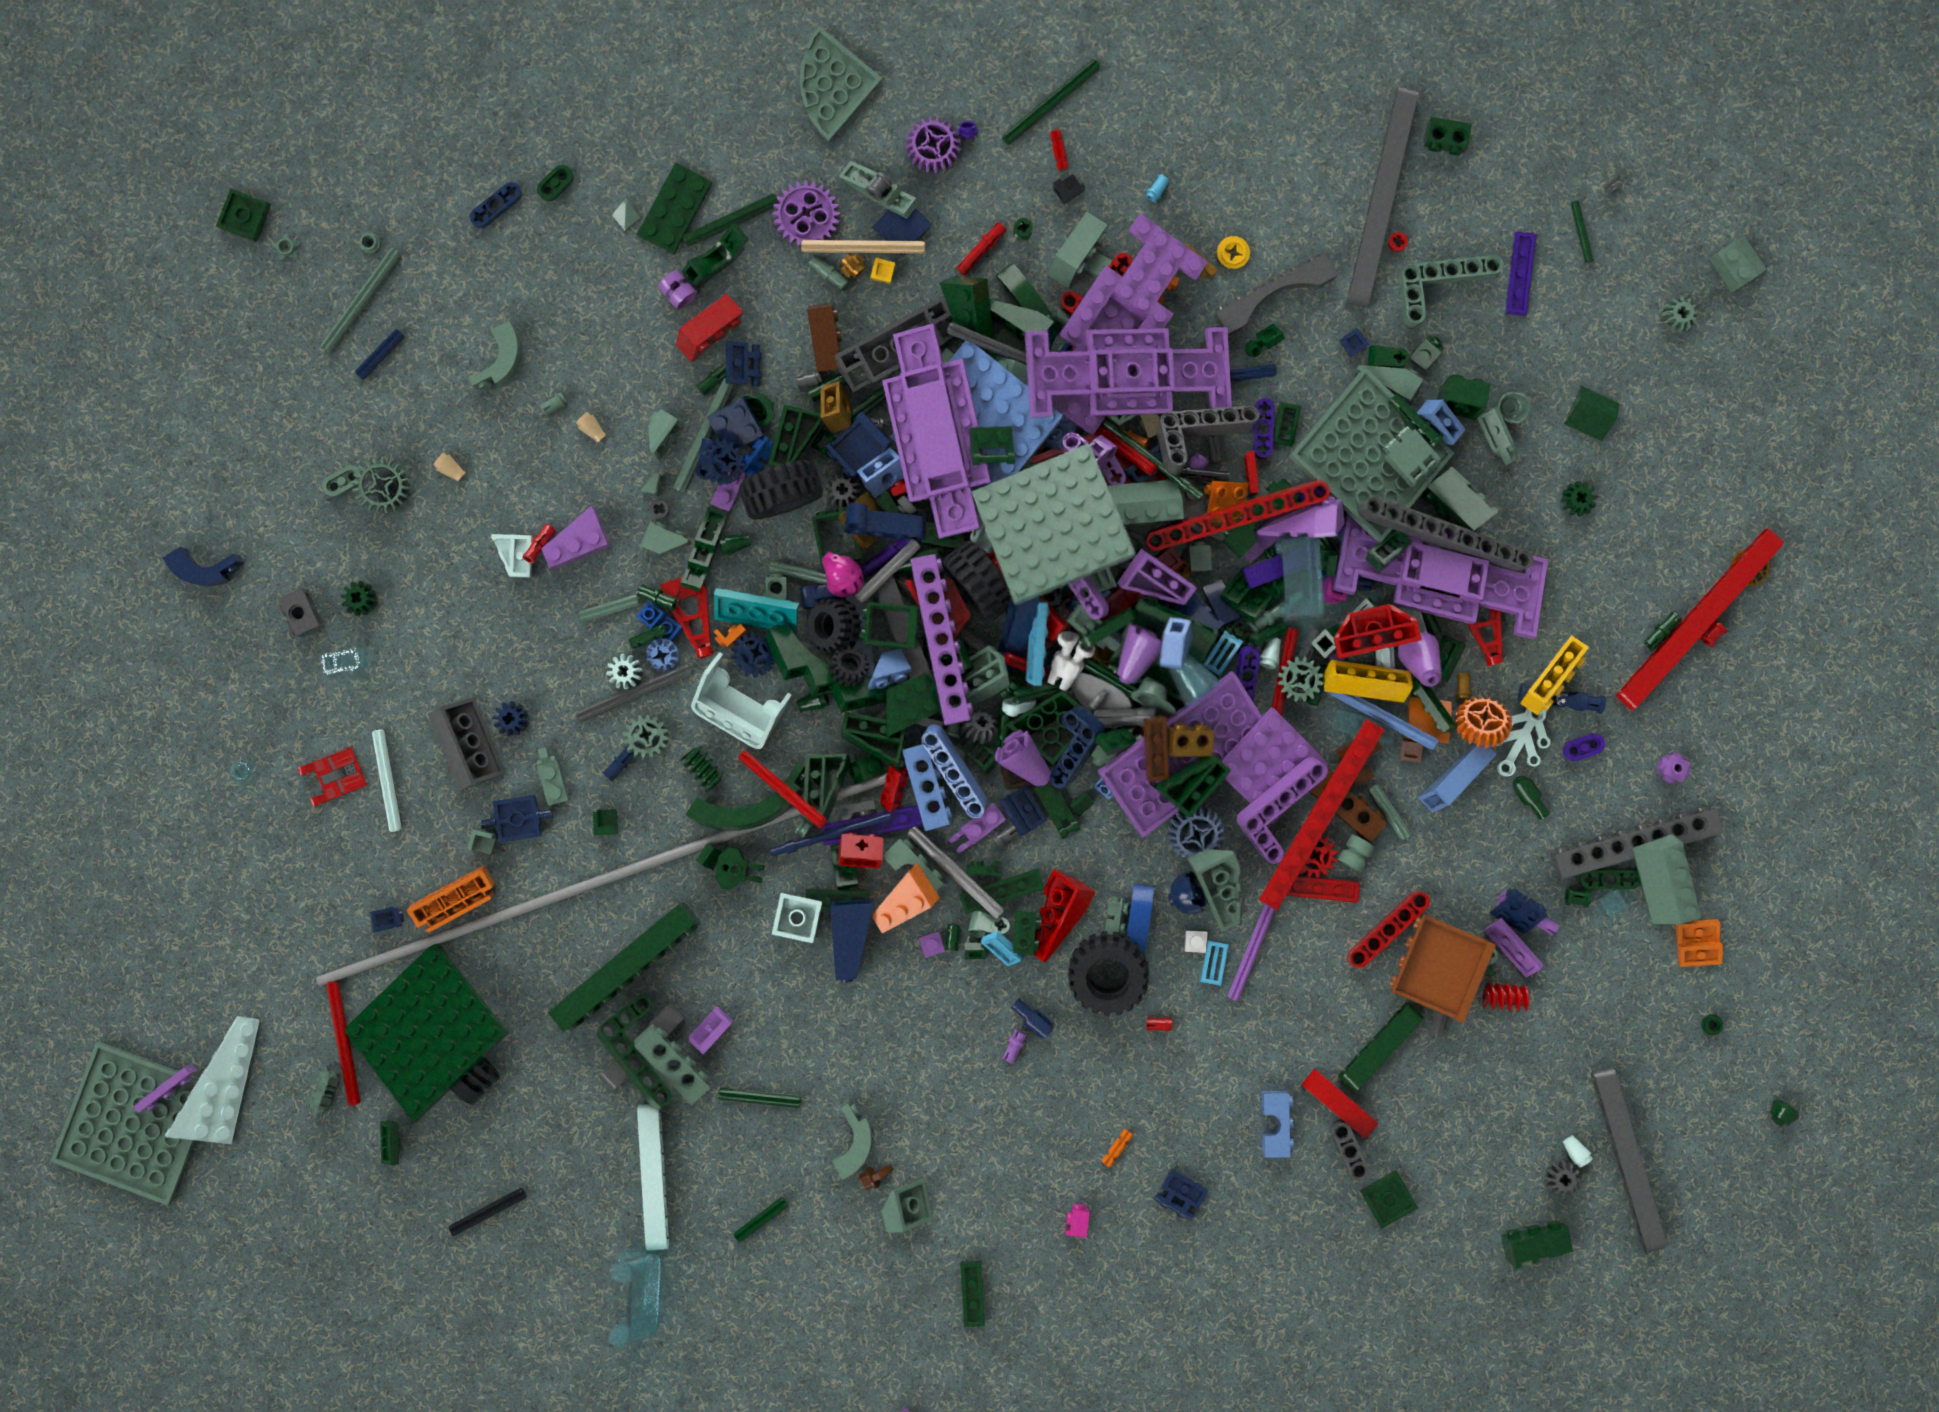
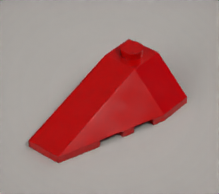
[1034,869,1096,963]

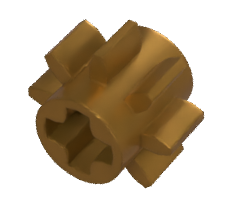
[840,253,866,279]

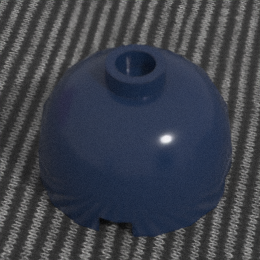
[1168,871,1206,914]

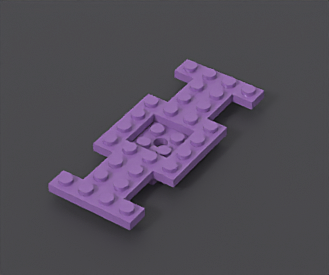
[1025,327,1232,418]

